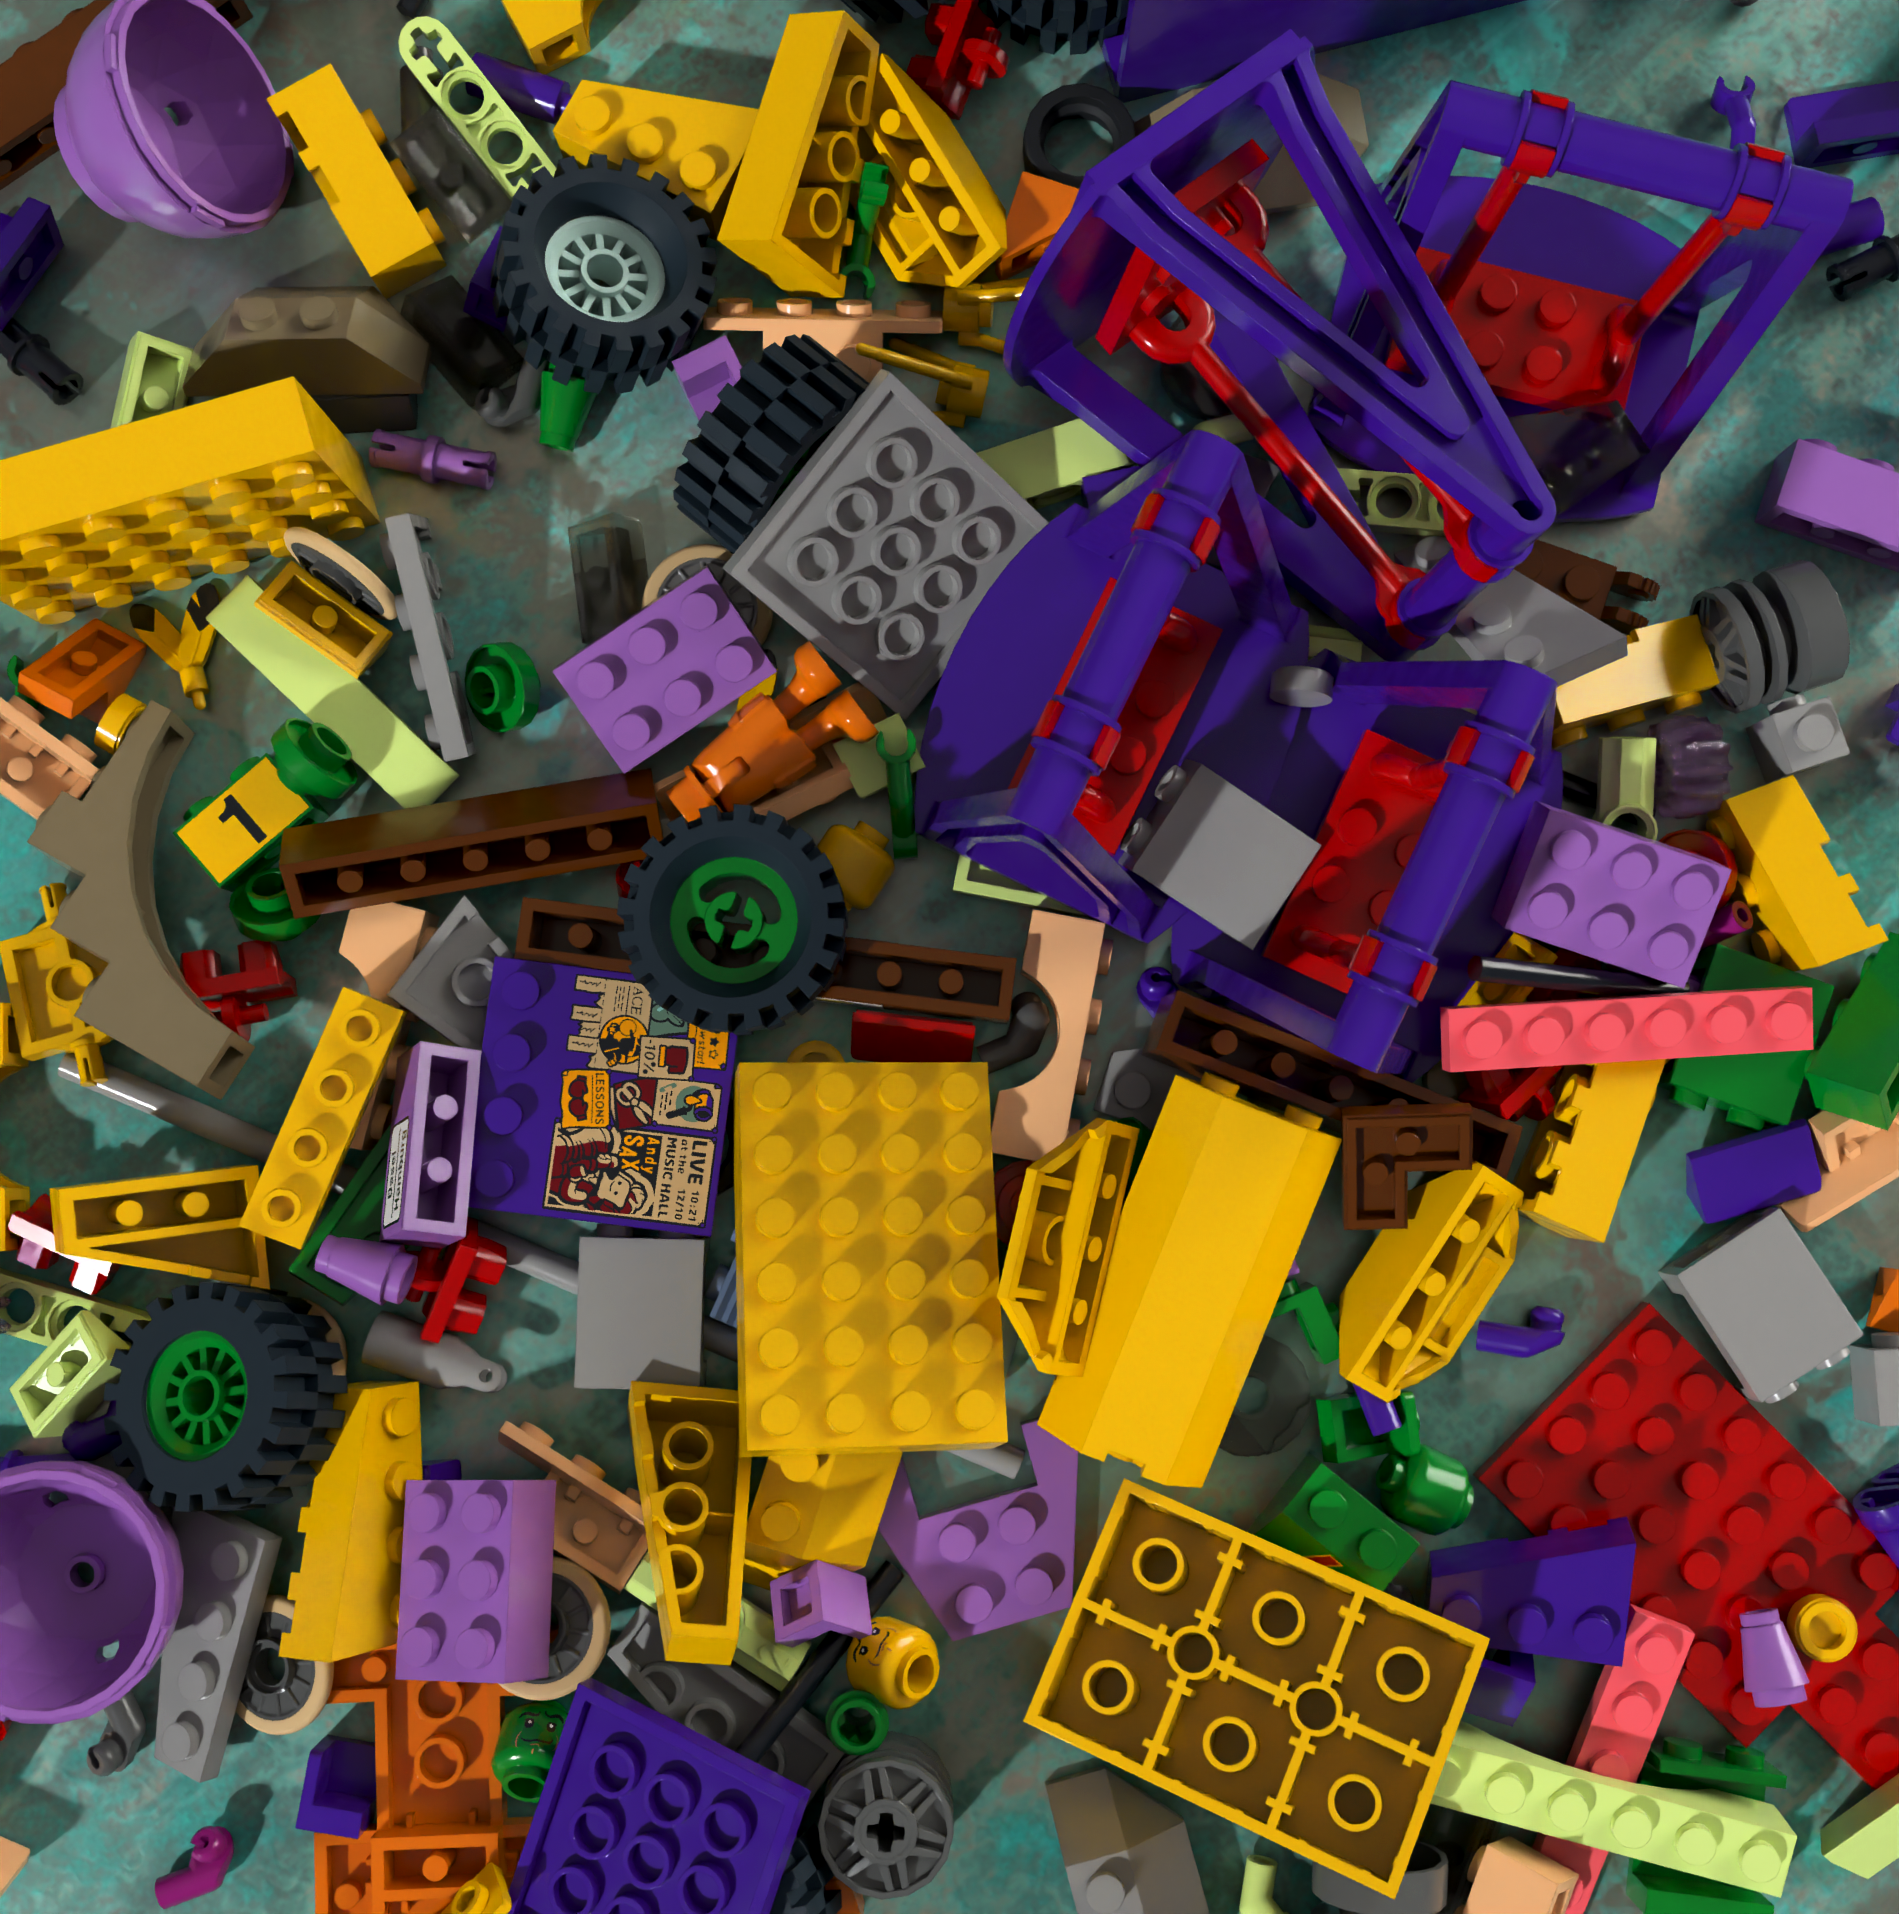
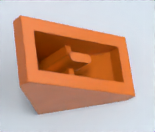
[995,171,1079,280]

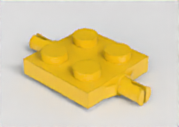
[0,883,113,1087]

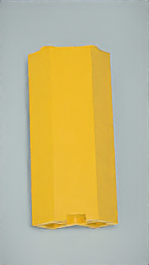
[1037,1072,1342,1488]

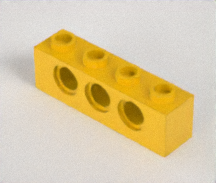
[239,987,408,1249]

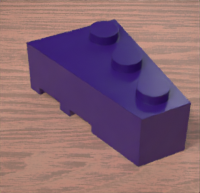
[1424,1517,1636,1667]

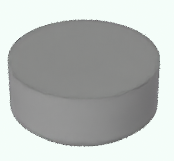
[1270,666,1334,707]

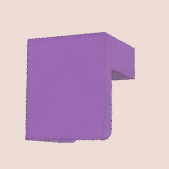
[672,335,742,420]
[770,1559,872,1648]

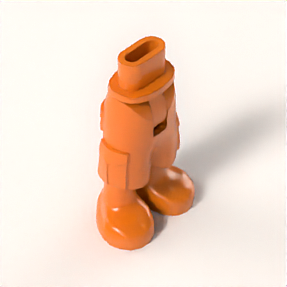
[666,641,879,822]

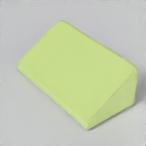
[110,331,193,428]
[9,1310,131,1438]
[1820,1774,1899,1879]

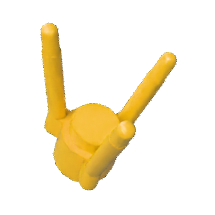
[943,277,1030,354]
[855,338,990,428]

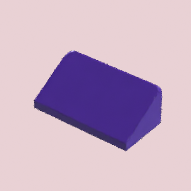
[1686,1118,1821,1224]

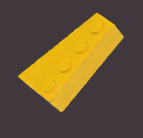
[717,10,880,298]
[1512,995,1670,1243]
[278,1381,423,1663]
[627,1381,752,1666]

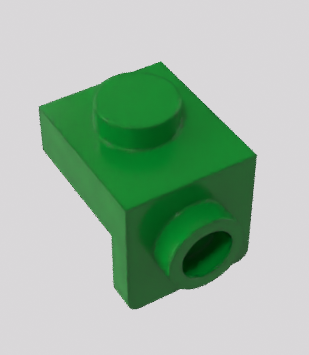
[1270,1277,1339,1365]
[1316,1391,1421,1464]

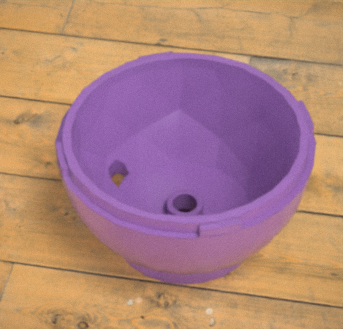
[53,0,294,239]
[0,1461,184,1724]

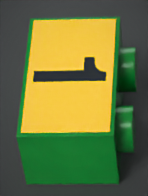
[173,753,330,892]

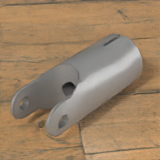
[361,1310,508,1393]

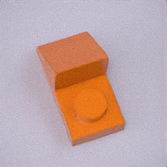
[17,618,147,724]

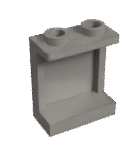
[1118,759,1322,950]
[1658,1207,1864,1403]
[574,1223,710,1389]

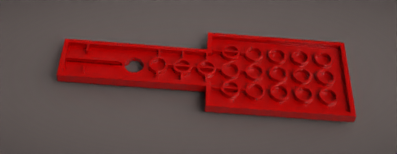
[1473,1301,1899,1791]

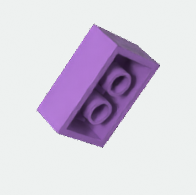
[552,565,777,774]
[1491,801,1732,988]
[395,1480,556,1684]

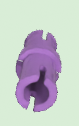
[369,429,497,490]

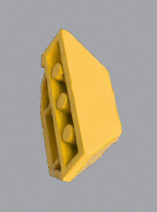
[849,53,1007,289]
[997,1118,1140,1377]
[1339,1161,1524,1403]
[743,1452,903,1590]

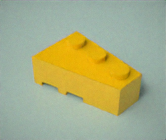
[266,63,447,299]
[553,79,759,242]
[1705,775,1889,971]
[49,1164,270,1290]

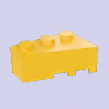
[1552,614,1720,750]

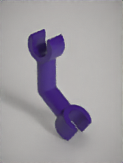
[1710,76,1757,149]

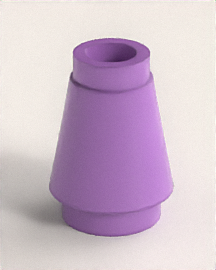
[315,1235,418,1306]
[1739,1608,1810,1708]

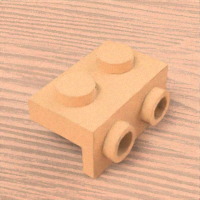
[0,695,99,820]

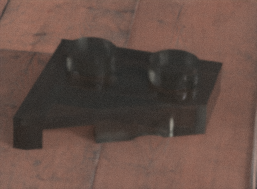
[1507,400,1651,519]

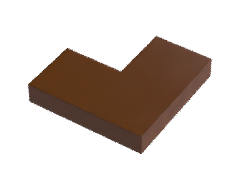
[1341,1103,1473,1230]

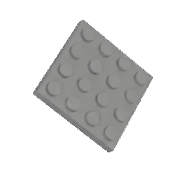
[722,369,1049,721]

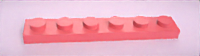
[1440,986,1814,1072]
[1532,1603,1695,1914]

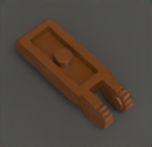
[1514,540,1660,635]

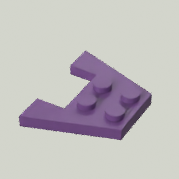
[878,1416,1078,1641]

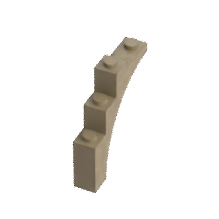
[27,700,255,1100]

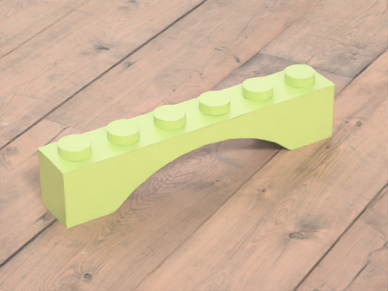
[1430,1721,1797,1898]

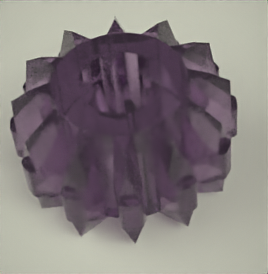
[1647,714,1734,819]

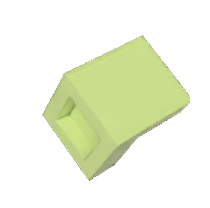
[833,713,926,799]

